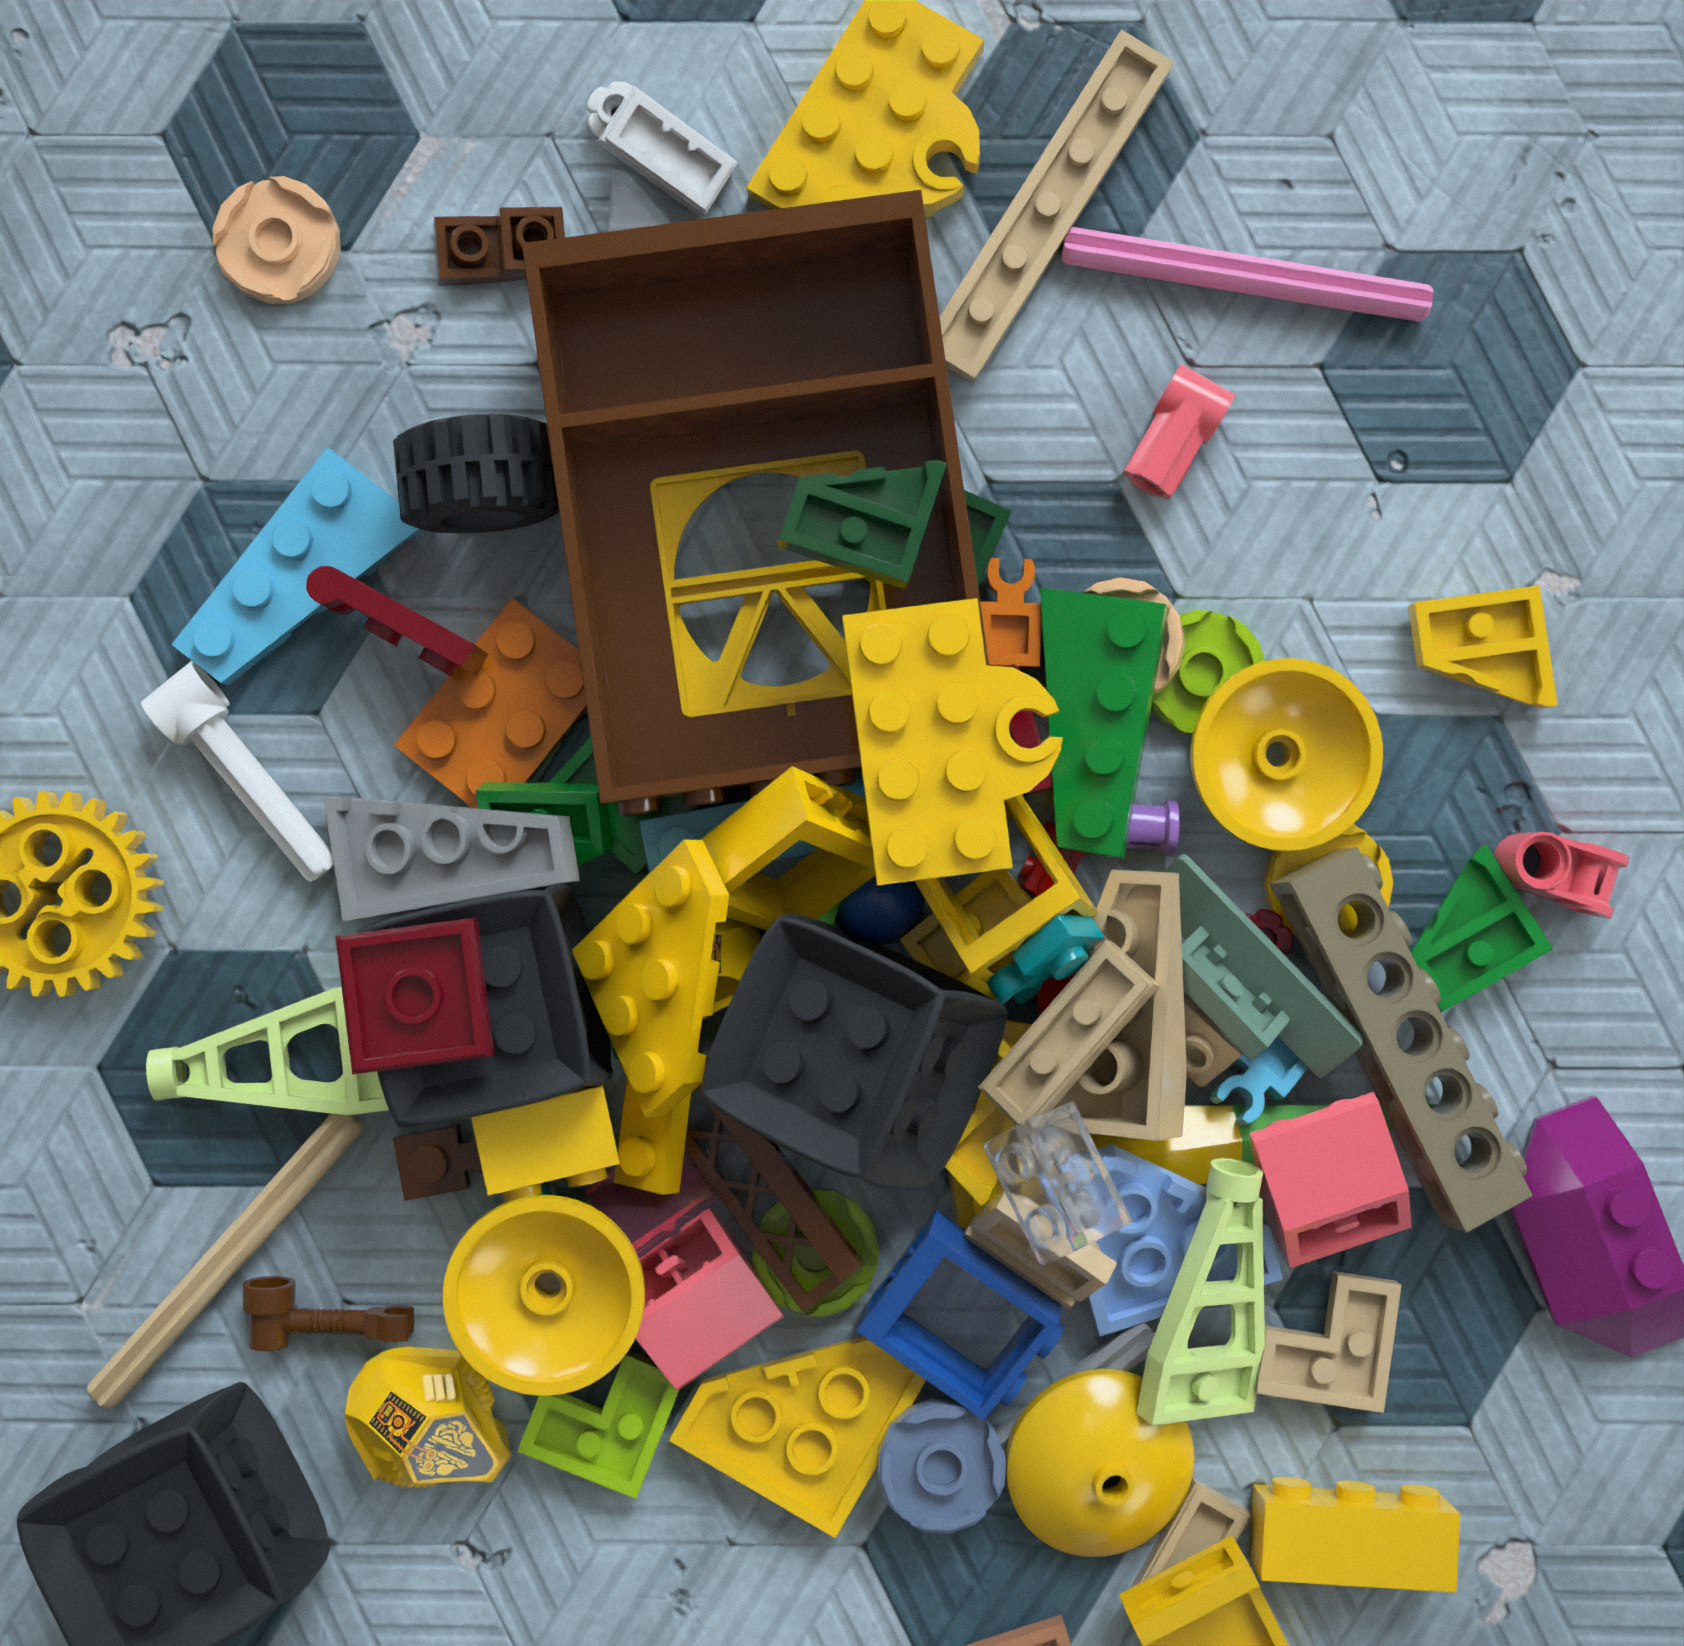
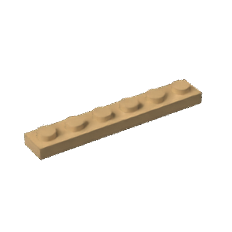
[939,29,1174,384]

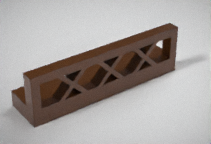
[685,1056,866,1312]

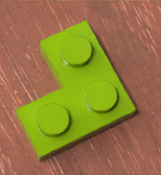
[517,1350,680,1499]

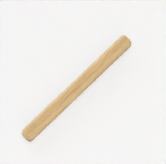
[86,1114,364,1410]

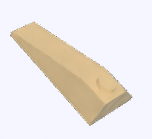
[1037,870,1187,1141]

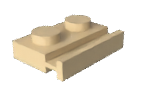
[962,1187,1117,1310]

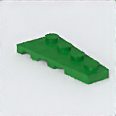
[1040,588,1169,860]

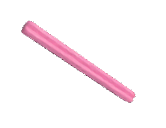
[1061,227,1433,322]

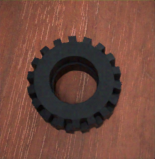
[393,414,559,533]

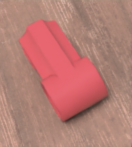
[1122,364,1235,500]

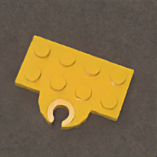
[746,0,984,217]
[842,598,1063,885]

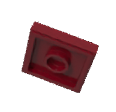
[335,918,495,1075]

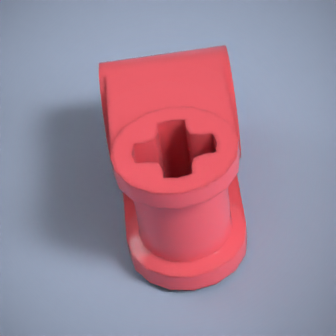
[1494,832,1630,919]

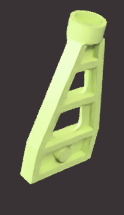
[146,987,389,1115]
[1136,1158,1265,1426]

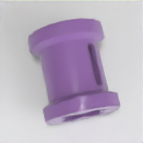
[1126,800,1179,857]

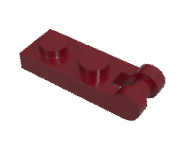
[306,565,488,677]

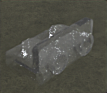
[984,1101,1133,1265]

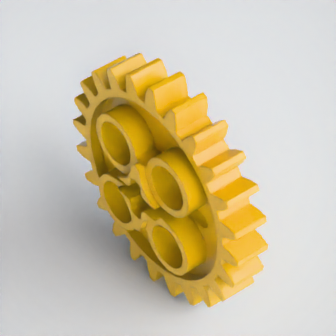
[0,791,164,997]

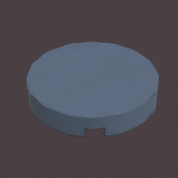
[877,1399,1006,1534]

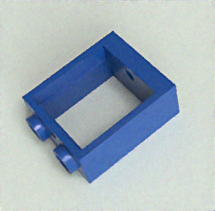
[856,1209,1064,1420]

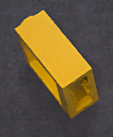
[701,766,875,931]
[914,795,1098,983]

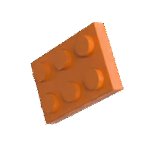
[394,598,587,808]

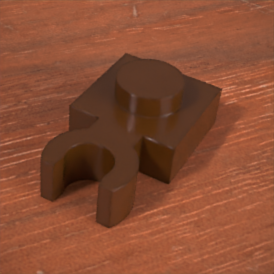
[393,1124,483,1201]

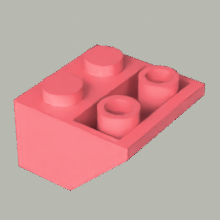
[1249,1092,1412,1269]
[634,1200,785,1390]

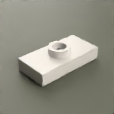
[597,86,738,217]

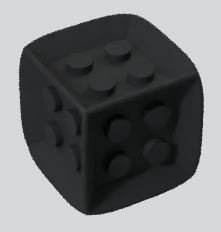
[356,883,613,1128]
[701,913,1007,1190]
[16,1382,330,1646]

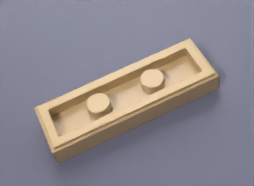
[978,940,1160,1133]

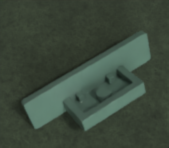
[1164,854,1365,1078]

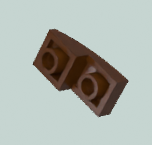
[433,207,565,286]

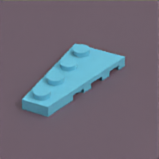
[171,447,426,685]

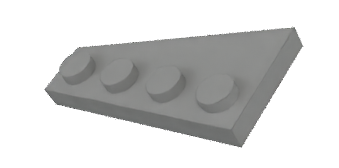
[323,796,580,922]

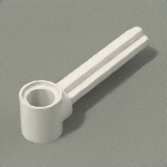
[141,661,334,882]

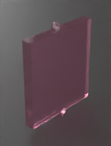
[585,1149,719,1259]

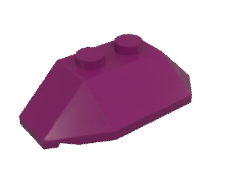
[1509,1096,1684,1358]

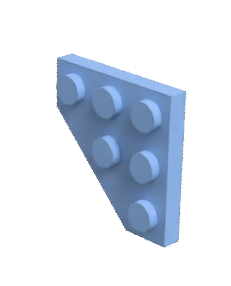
[1049,1144,1283,1336]

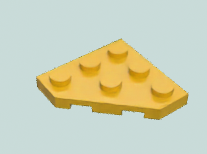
[572,839,729,1118]
[668,1336,926,1538]

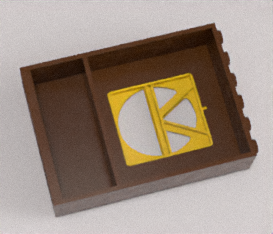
[522,189,989,816]

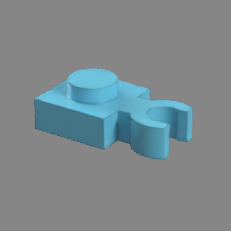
[1210,1036,1308,1126]

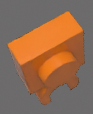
[980,558,1042,669]

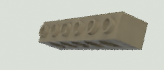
[1270,847,1533,1233]

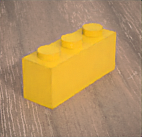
[1249,1477,1460,1593]

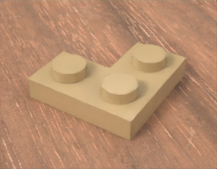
[1255,1271,1402,1413]

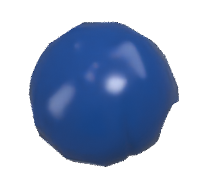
[835,876,925,946]

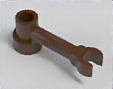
[243,1276,414,1351]

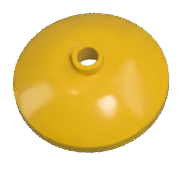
[1190,658,1383,851]
[443,1195,645,1396]
[1005,1369,1195,1557]

